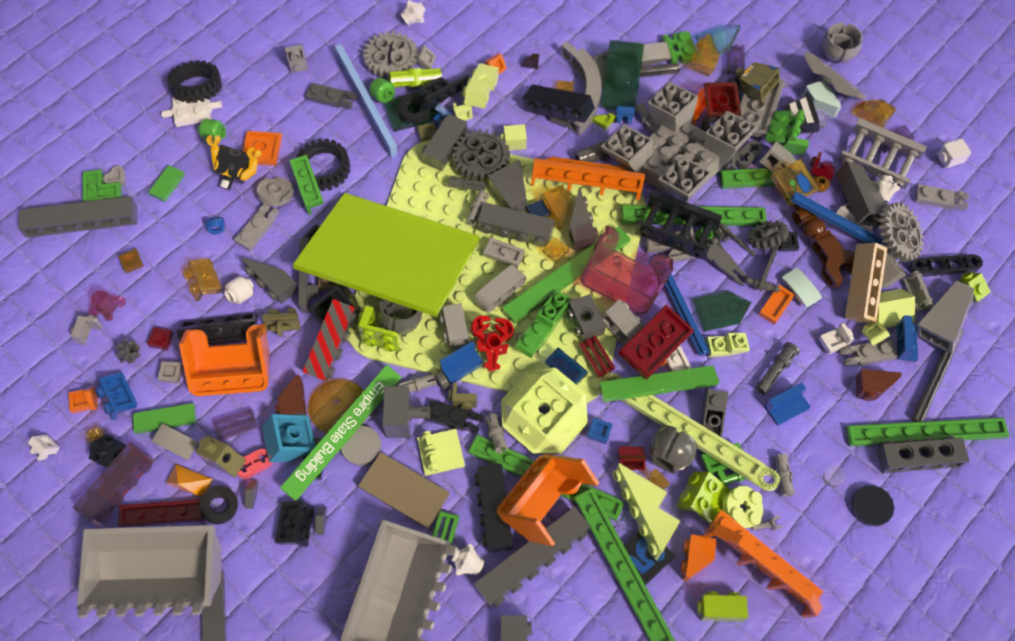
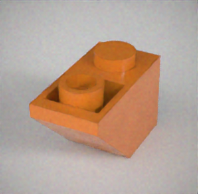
[680,534,717,581]

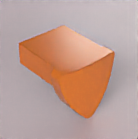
[68,387,98,413]

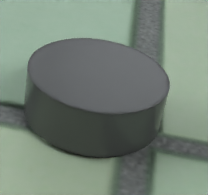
[435,370,451,390]

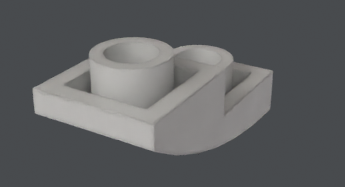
[152,424,199,460]

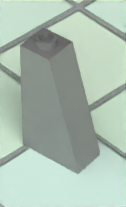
[917,281,974,354]

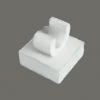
[28,435,60,461]

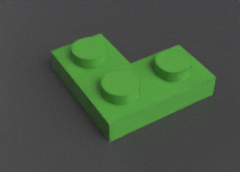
[83,169,122,202]

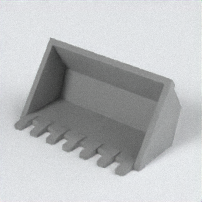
[77,525,222,618]

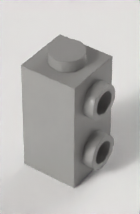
[440,303,469,349]

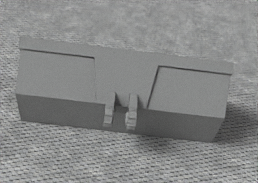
[340,520,458,641]

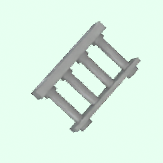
[838,118,927,189]

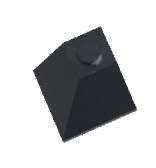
[309,284,361,324]

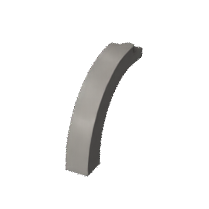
[560,41,602,137]

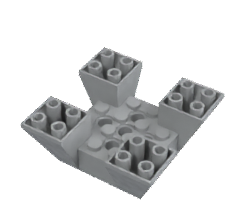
[601,82,758,202]

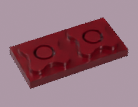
[618,304,695,380]

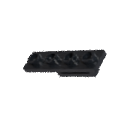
[418,75,470,112]

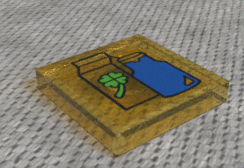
[771,159,820,207]

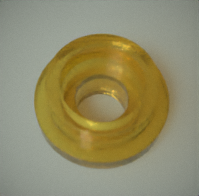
[85,426,106,443]

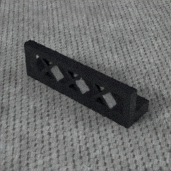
[177,312,258,344]

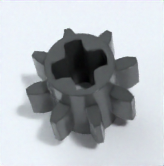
[115,339,141,364]

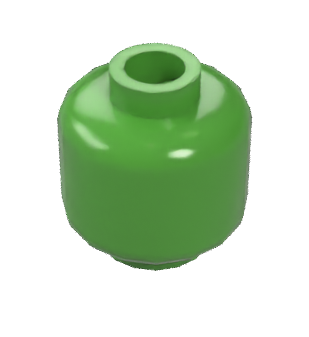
[369,78,395,103]
[198,119,226,142]

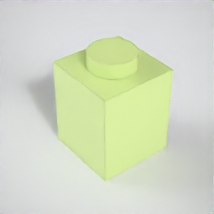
[501,124,527,150]

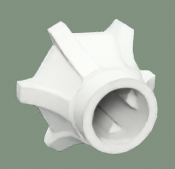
[400,0,426,25]
[872,175,900,203]
[451,543,484,576]

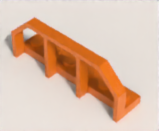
[531,157,645,200]
[702,510,823,618]

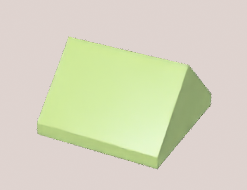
[877,289,915,329]

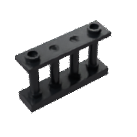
[635,190,723,260]

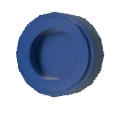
[205,217,225,234]

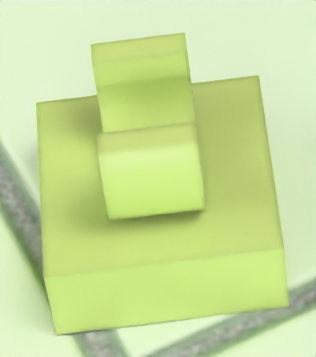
[453,100,473,121]

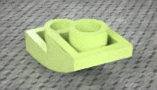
[705,333,750,357]

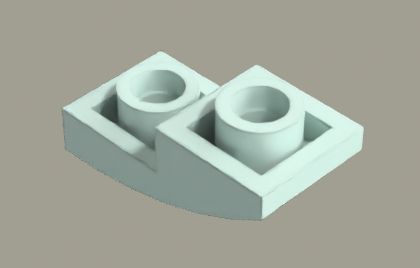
[782,268,822,308]

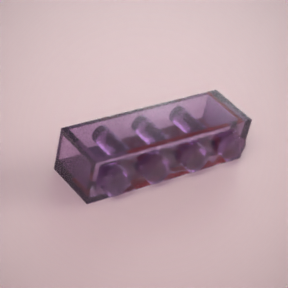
[72,442,154,527]

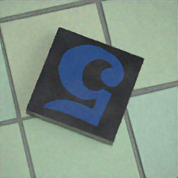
[624,532,676,586]

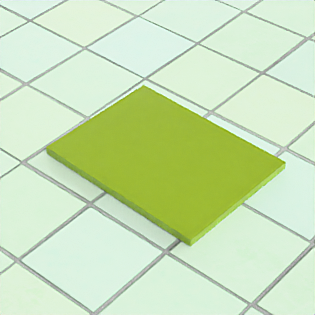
[293,193,480,317]

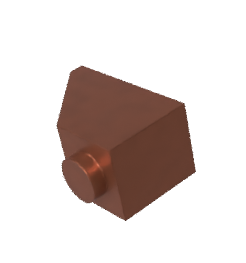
[856,369,902,401]
[275,375,307,415]

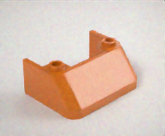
[497,454,599,546]

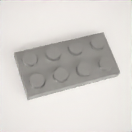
[737,79,784,138]

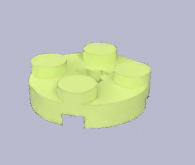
[723,486,763,528]

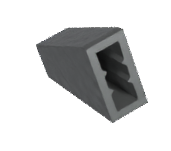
[836,161,888,228]

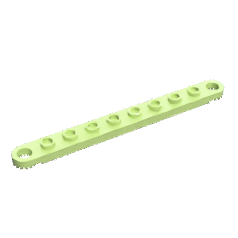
[603,373,780,491]

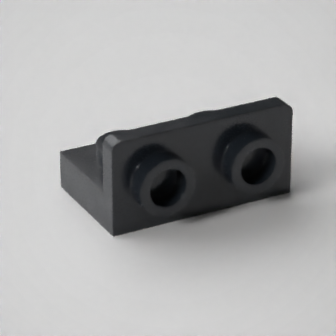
[275,501,314,547]

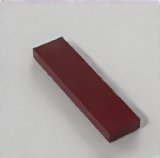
[118,499,204,527]

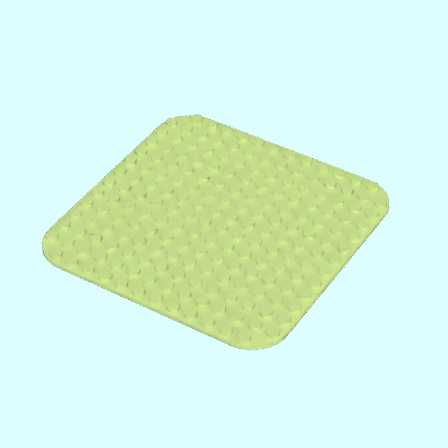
[349,140,646,404]

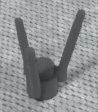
[713,223,756,256]

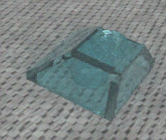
[695,24,741,58]

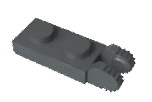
[306,83,356,109]

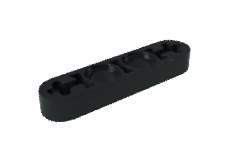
[909,254,983,277]

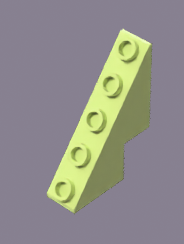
[612,463,680,560]

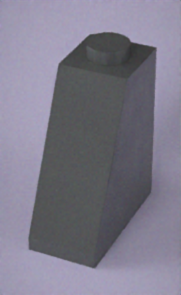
[488,160,527,212]

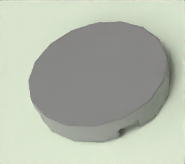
[257,177,293,206]
[341,426,382,466]

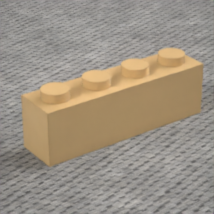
[845,243,887,322]

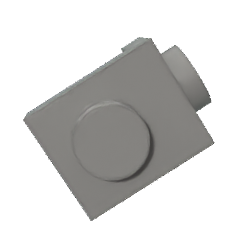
[71,315,103,345]

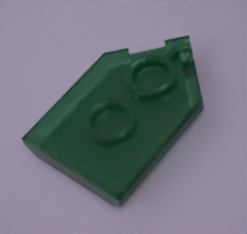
[692,290,752,332]

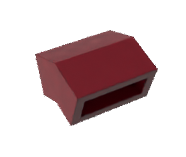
[618,446,646,470]

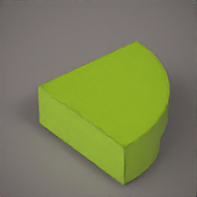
[592,113,616,131]

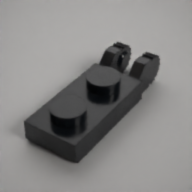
[425,400,483,433]

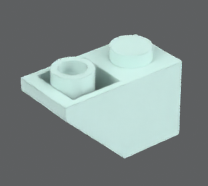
[802,80,841,118]

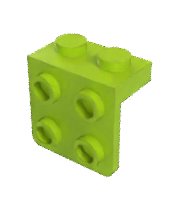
[358,306,400,352]
[676,472,731,524]

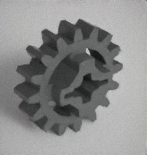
[747,220,789,250]

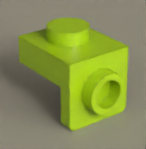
[958,272,991,302]

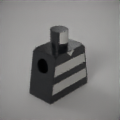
[784,95,820,134]

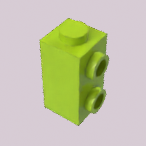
[697,591,748,622]

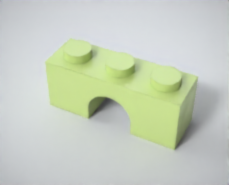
[462,63,499,109]

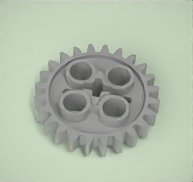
[363,30,418,79]
[878,202,924,262]

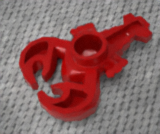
[470,315,514,372]

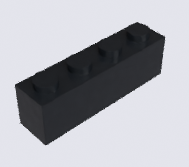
[522,84,595,123]
[474,464,513,553]

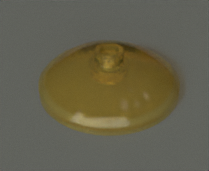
[308,379,364,434]

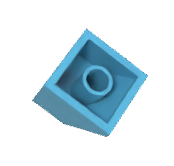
[262,414,315,462]

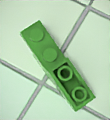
[514,290,572,358]

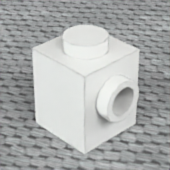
[937,138,972,168]

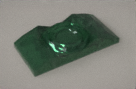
[601,40,644,110]

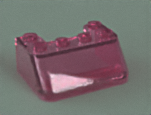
[581,225,673,314]

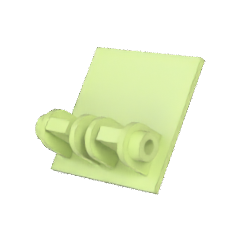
[417,429,465,476]

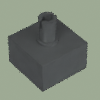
[383,386,430,438]

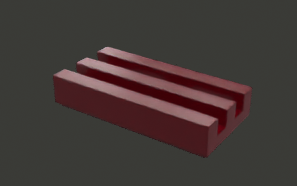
[578,335,615,378]

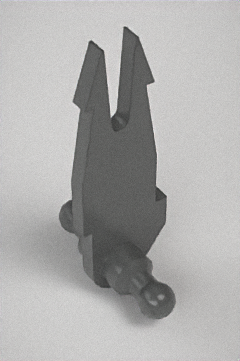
[705,237,747,286]
[745,245,780,293]

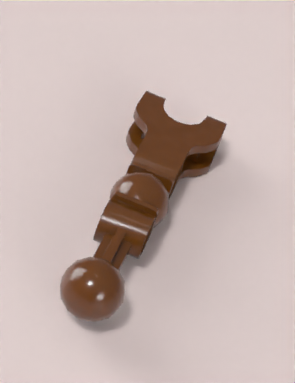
[773,175,855,289]

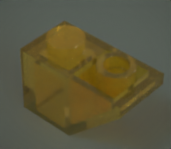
[690,33,720,77]

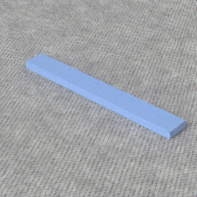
[335,44,398,157]

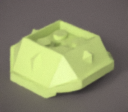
[501,368,588,454]

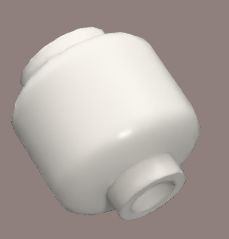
[224,276,254,304]

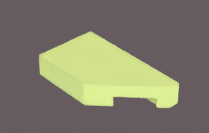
[862,320,890,346]

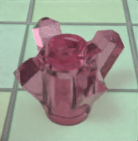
[89,291,126,321]

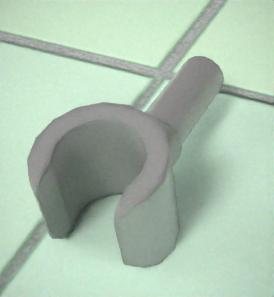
[752,516,783,531]

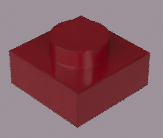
[147,327,174,351]

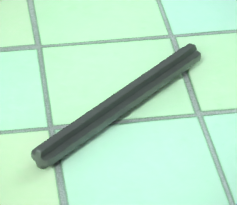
[912,329,964,422]

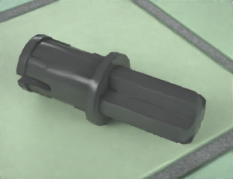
[448,176,485,192]

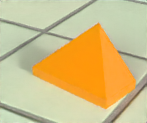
[166,464,213,498]

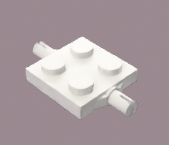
[161,97,223,127]

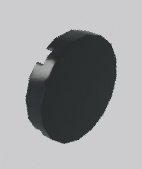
[851,485,895,527]

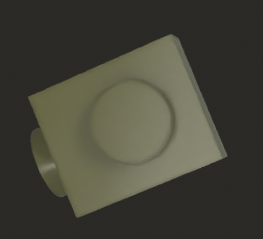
[449,383,477,410]

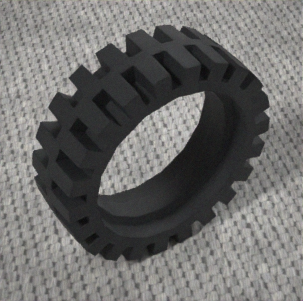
[167,60,222,103]
[297,138,350,191]

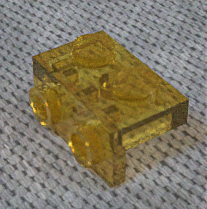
[183,259,222,301]

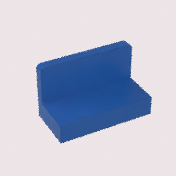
[439,341,484,385]
[764,382,811,426]

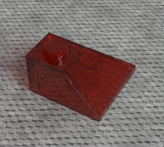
[703,82,741,117]

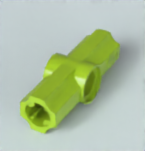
[389,68,442,87]

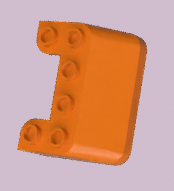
[179,324,269,396]

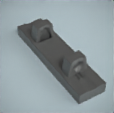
[299,238,319,313]

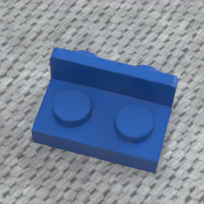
[896,315,918,362]
[95,372,137,420]

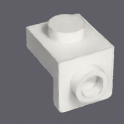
[819,323,854,355]

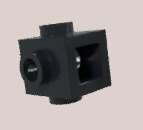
[88,434,126,469]

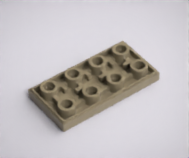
[358,452,450,529]

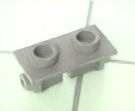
[903,271,934,312]

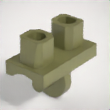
[262,308,301,337]

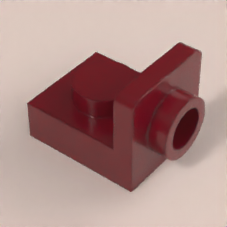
[809,151,835,180]

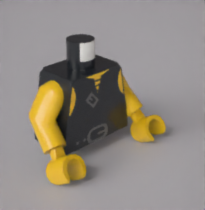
[207,135,262,191]

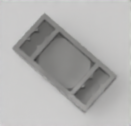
[804,52,867,100]

